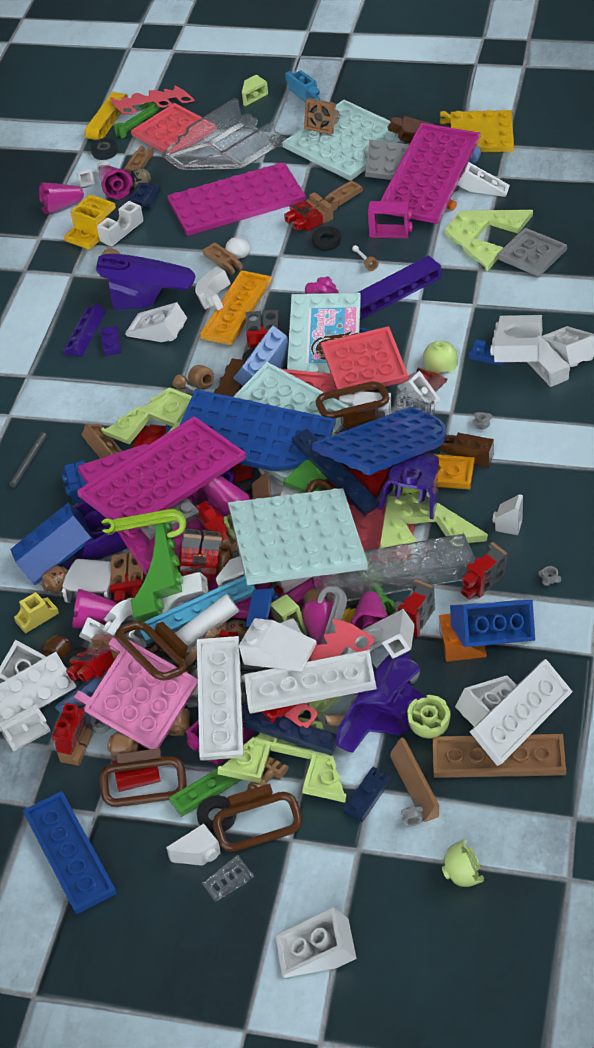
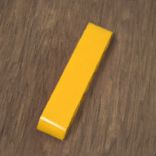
[85,92,128,140]

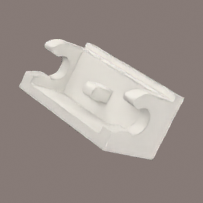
[0,704,50,751]

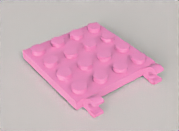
[74,637,198,750]

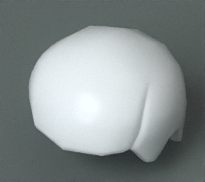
[225,237,250,260]

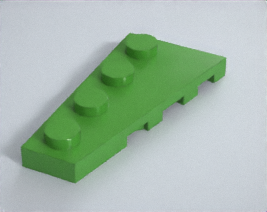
[283,433,335,493]

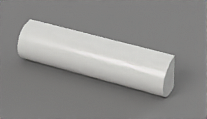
[175,593,240,651]

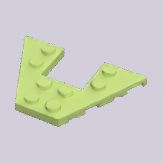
[445,210,533,272]
[101,387,192,445]
[379,493,488,552]
[218,716,346,802]

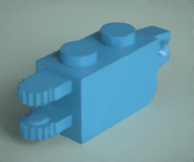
[285,70,320,102]

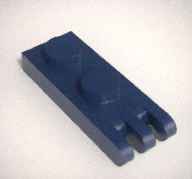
[343,767,392,822]

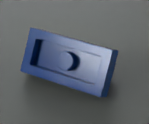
[469,339,504,366]

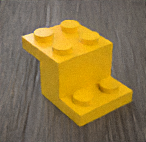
[64,194,116,250]

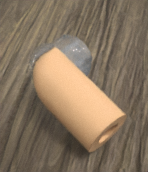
[315,712,345,727]

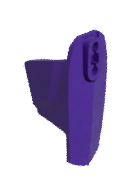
[96,254,196,310]
[378,451,439,520]
[60,500,128,570]
[336,651,427,753]

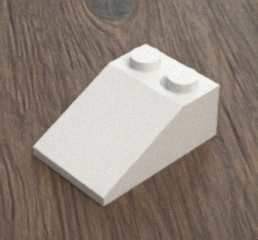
[125,302,187,342]
[542,326,594,367]
[239,618,317,671]
[0,640,68,705]
[455,676,517,727]
[275,907,357,978]

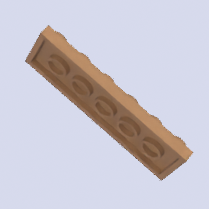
[433,734,566,778]

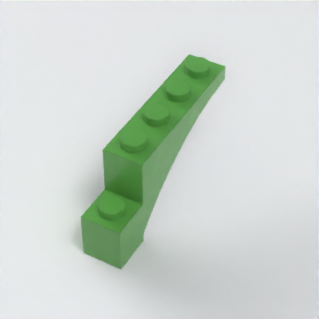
[130,522,183,622]

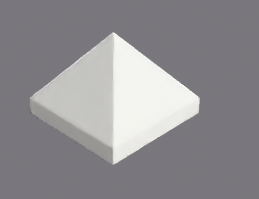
[76,169,95,188]

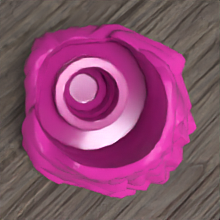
[305,276,339,294]

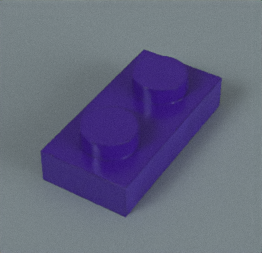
[100,326,121,356]

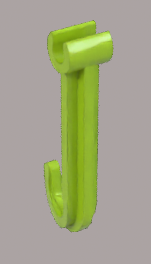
[101,509,186,538]

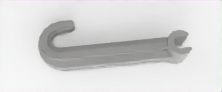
[317,586,347,644]

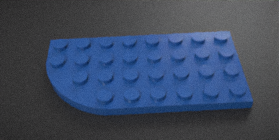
[179,389,336,471]
[312,407,446,475]

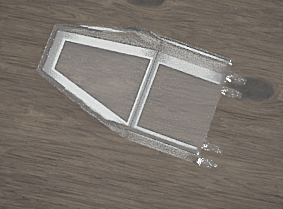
[162,98,286,170]

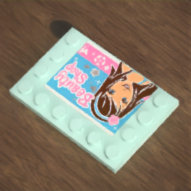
[287,293,361,374]

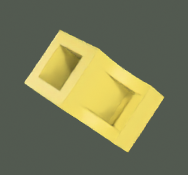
[14,592,59,634]

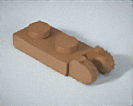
[124,146,154,173]
[323,180,363,211]
[202,243,243,275]

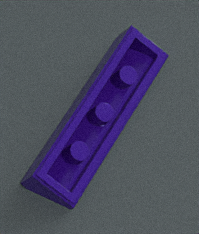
[62,304,105,356]

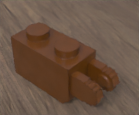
[387,116,433,143]
[439,432,494,468]

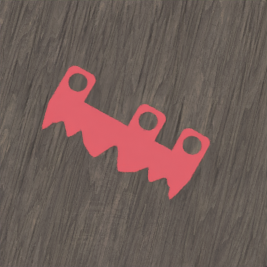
[110,86,195,114]
[283,619,374,728]

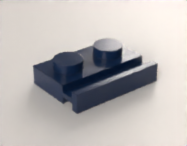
[128,183,161,209]

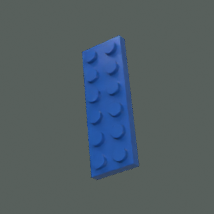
[22,791,117,915]

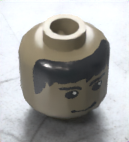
[129,168,151,189]

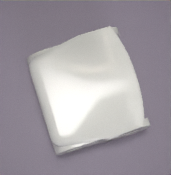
[62,559,114,603]

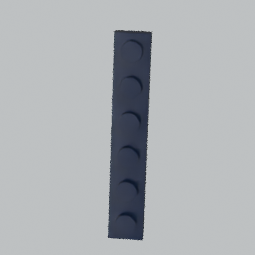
[292,428,380,516]
[242,704,337,756]

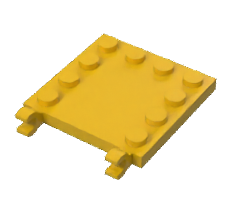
[440,110,514,152]

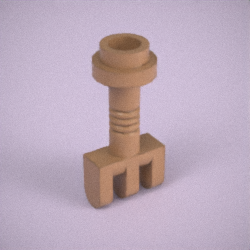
[247,757,289,790]

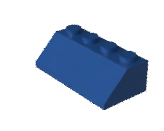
[10,503,93,585]
[450,600,535,647]

